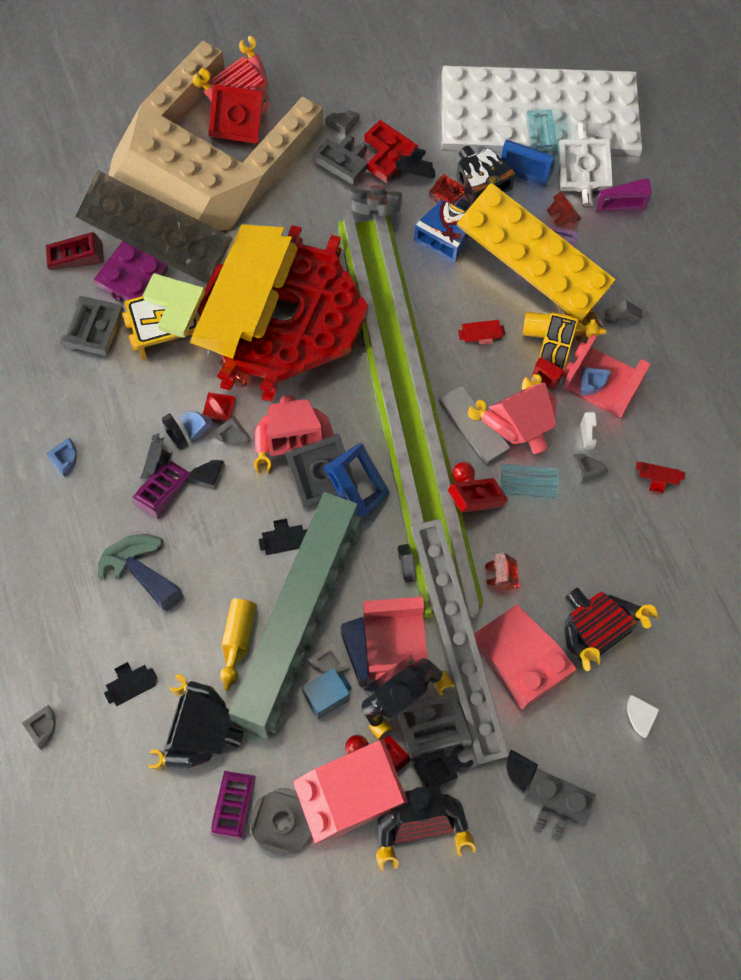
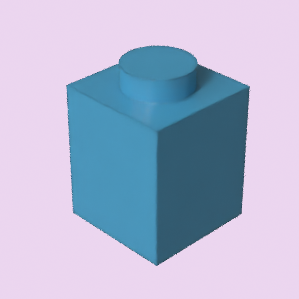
[302,668,352,720]

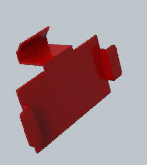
[458,320,505,344]
[636,461,685,494]

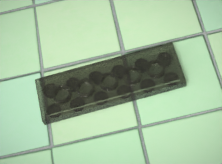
[75,170,233,284]

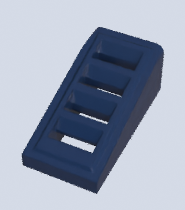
[125,556,183,611]
[341,617,368,687]

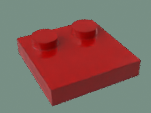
[208,84,265,144]

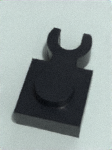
[414,745,474,788]

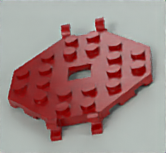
[197,225,368,402]

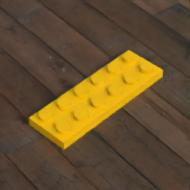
[457,183,616,323]

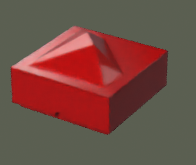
[532,357,564,390]
[203,392,236,424]

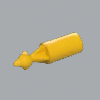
[523,312,606,340]
[220,599,257,691]

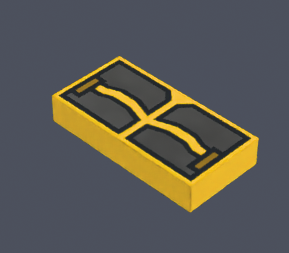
[539,312,578,370]

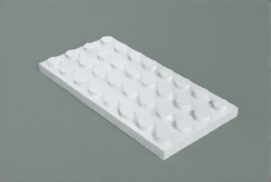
[442,66,642,156]

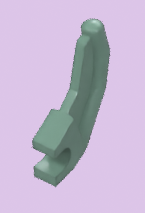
[97,534,163,580]

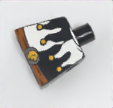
[457,145,516,205]

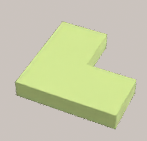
[143,273,205,338]

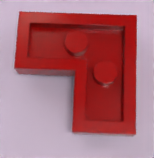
[364,119,419,183]

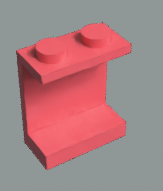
[562,334,651,418]
[363,597,428,680]

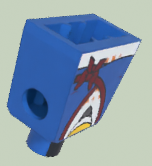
[414,199,471,263]

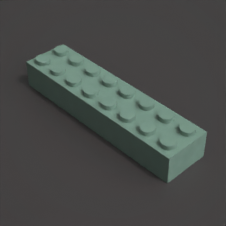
[229,492,361,739]

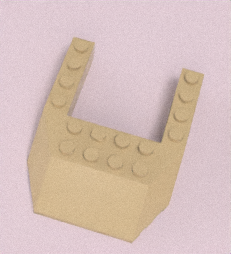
[101,40,324,252]

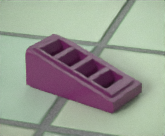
[595,178,652,211]
[132,461,190,519]
[210,771,255,840]

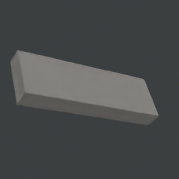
[439,385,510,465]

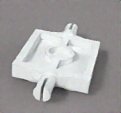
[558,122,613,207]

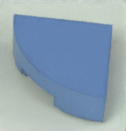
[580,367,611,395]
[180,412,213,440]
[46,437,77,477]

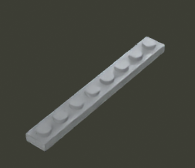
[411,519,509,765]

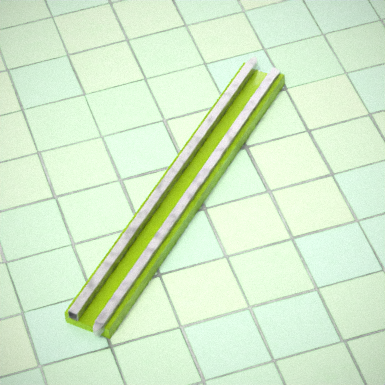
[338,209,484,619]

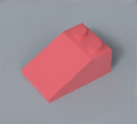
[474,605,576,711]
[293,739,408,843]

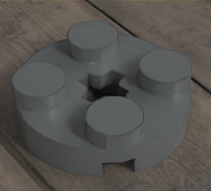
[350,185,402,216]
[250,788,312,856]

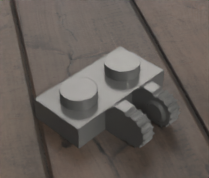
[312,135,368,185]
[524,769,596,841]

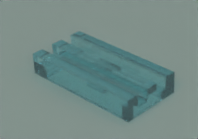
[526,109,558,155]
[500,464,558,499]

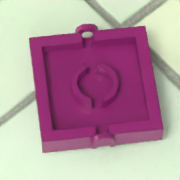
[93,241,168,301]

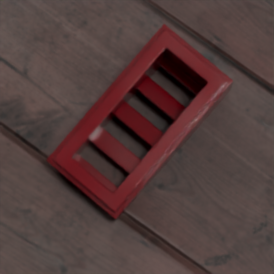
[46,232,104,270]

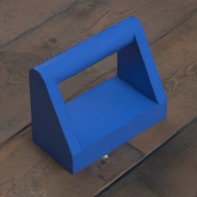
[501,139,556,187]
[323,443,390,518]

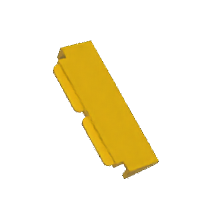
[190,224,297,359]

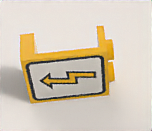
[122,296,199,360]

